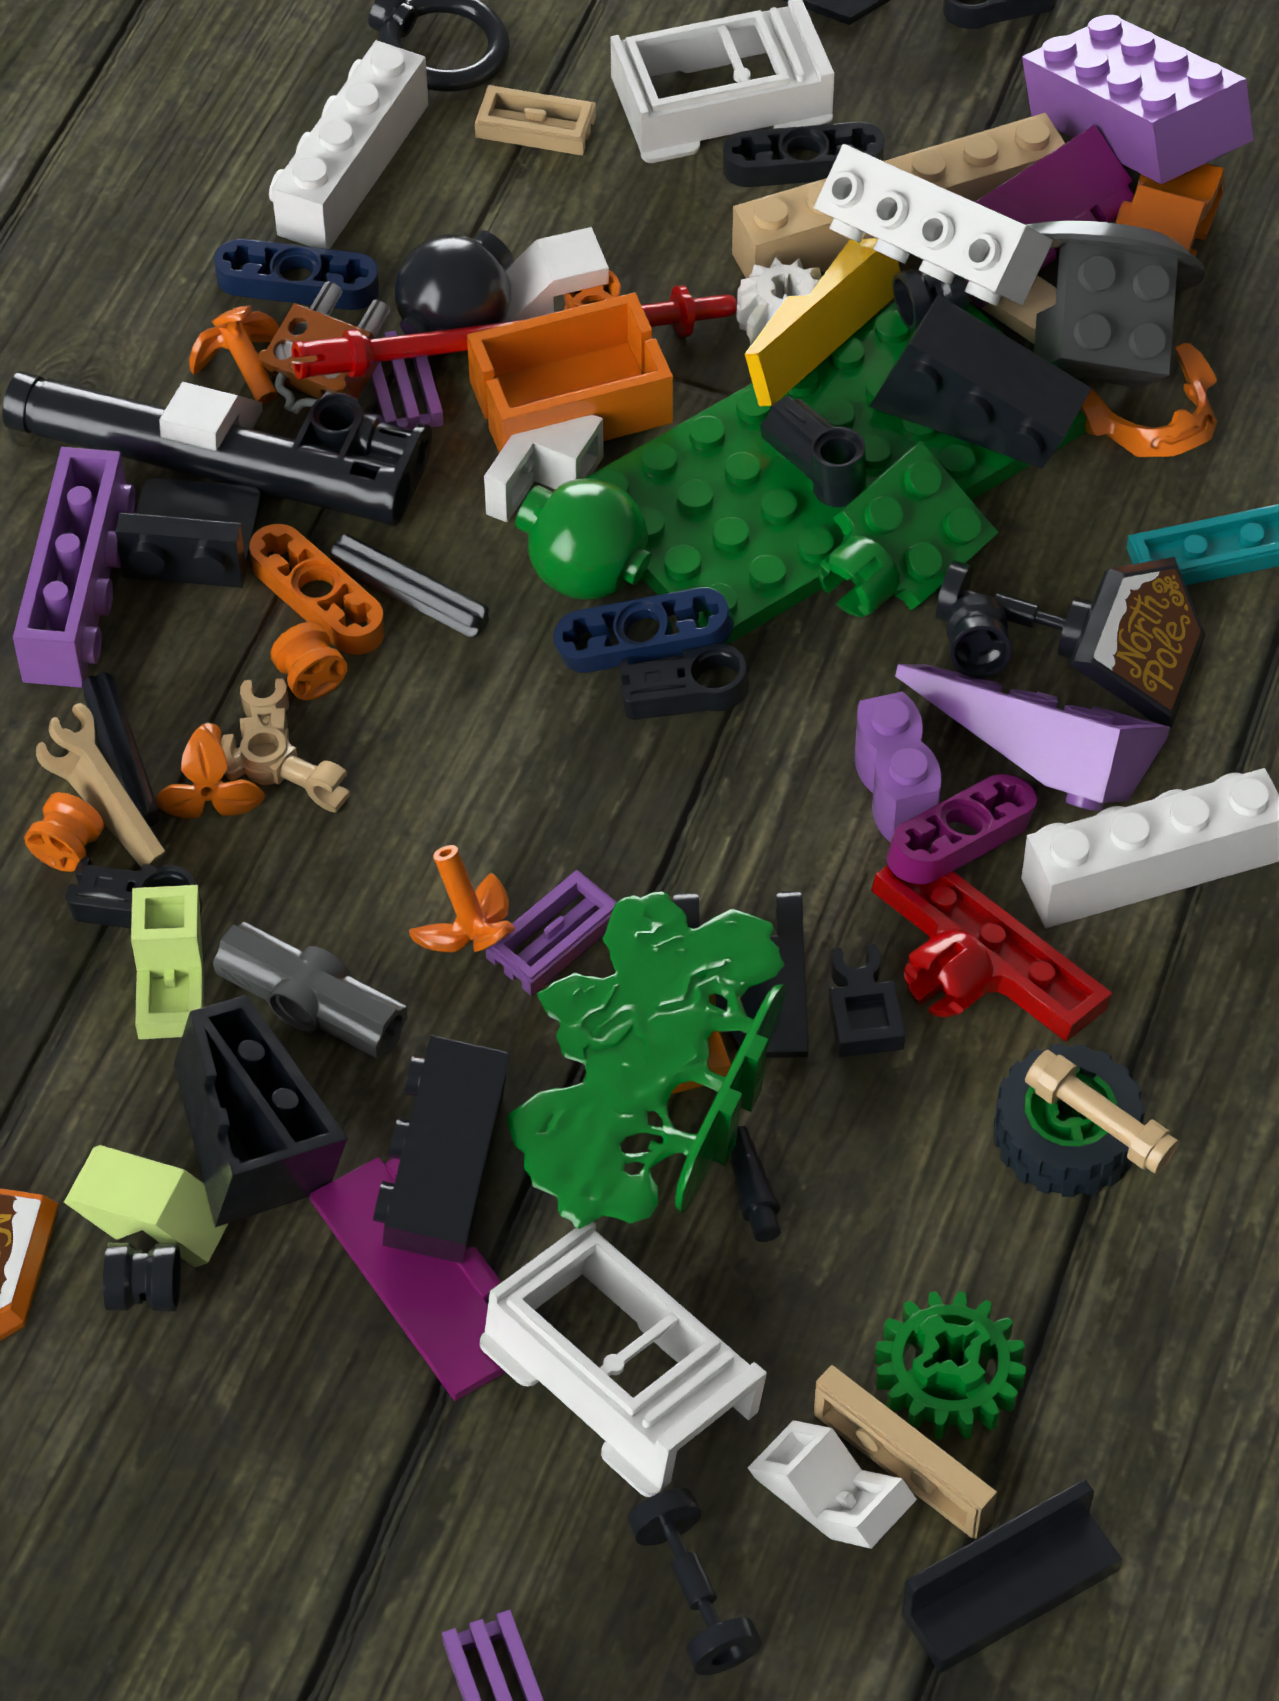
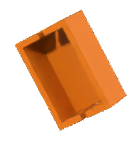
[467,292,673,453]

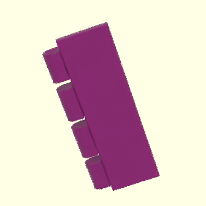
[965,124,1134,308]
[310,1157,506,1401]

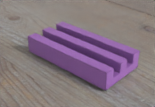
[370,330,444,430]
[486,870,617,996]
[442,1610,544,1701]

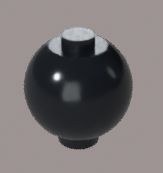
[395,230,514,335]

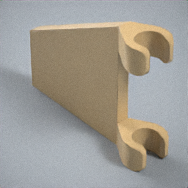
[36,703,165,868]

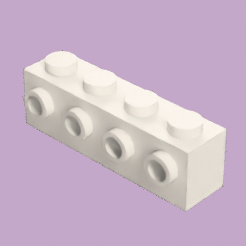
[269,40,429,249]
[813,144,1053,307]
[1021,768,1279,929]

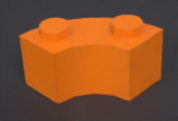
[1116,163,1226,257]

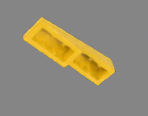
[745,238,901,406]

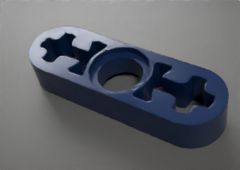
[214,239,379,310]
[553,587,734,673]

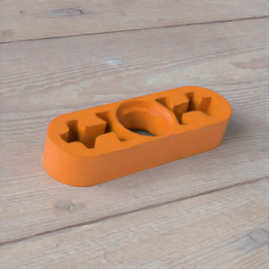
[249,524,385,655]

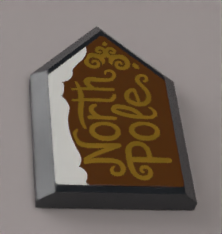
[1069,557,1206,728]

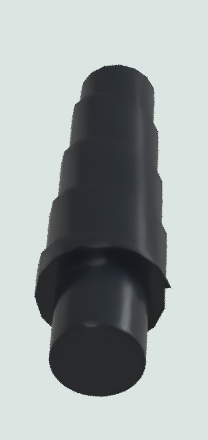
[730,1126,781,1242]

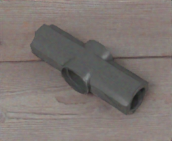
[213,922,408,1059]

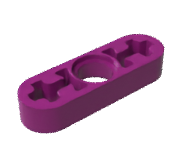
[886,774,1037,884]

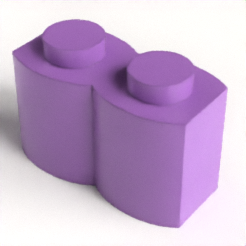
[854,692,941,843]

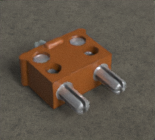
[258,281,390,414]

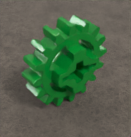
[874,1291,1026,1440]

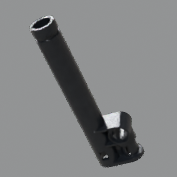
[2,371,432,526]

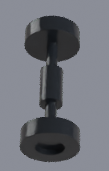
[936,560,1093,659]
[628,1488,762,1675]

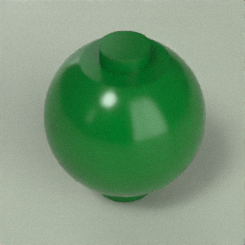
[515,478,652,600]

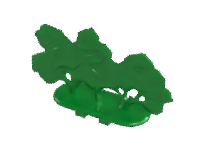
[505,891,786,1229]

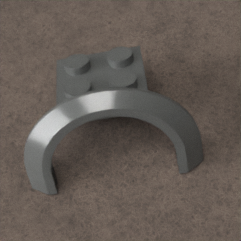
[1026,221,1205,388]

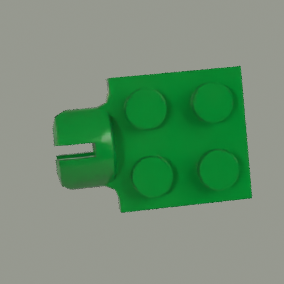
[819,441,999,617]

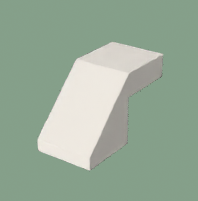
[504,227,609,322]
[159,382,263,451]
[484,414,604,522]
[748,1420,917,1549]

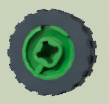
[993,1044,1145,1197]

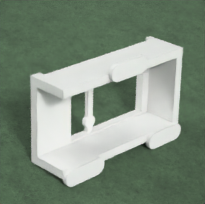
[610,0,834,163]
[480,1222,767,1497]

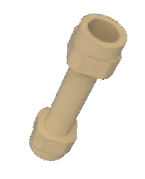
[1025,1050,1180,1175]

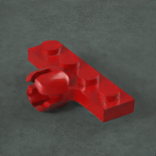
[871,852,1112,1042]

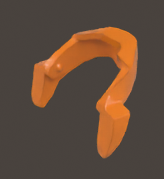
[1081,343,1218,457]

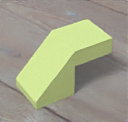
[131,885,204,1039]
[64,1145,228,1268]

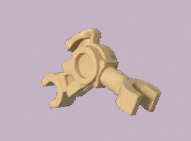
[221,678,350,812]

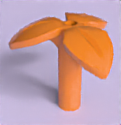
[189,305,279,405]
[156,723,265,819]
[409,845,516,952]

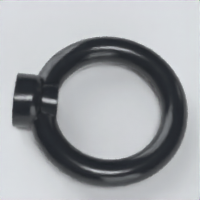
[368,0,510,92]

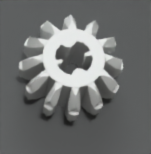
[736,257,822,345]

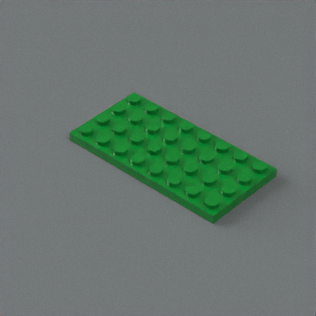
[585,301,1087,645]

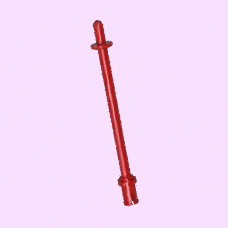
[291,285,738,380]

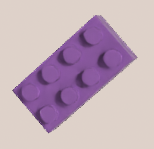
[1022,15,1254,184]

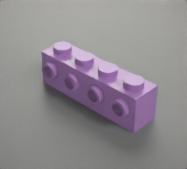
[13,447,135,688]

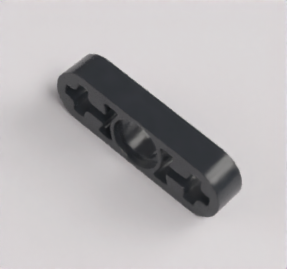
[723,122,885,187]

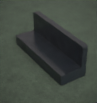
[901,1479,1122,1674]

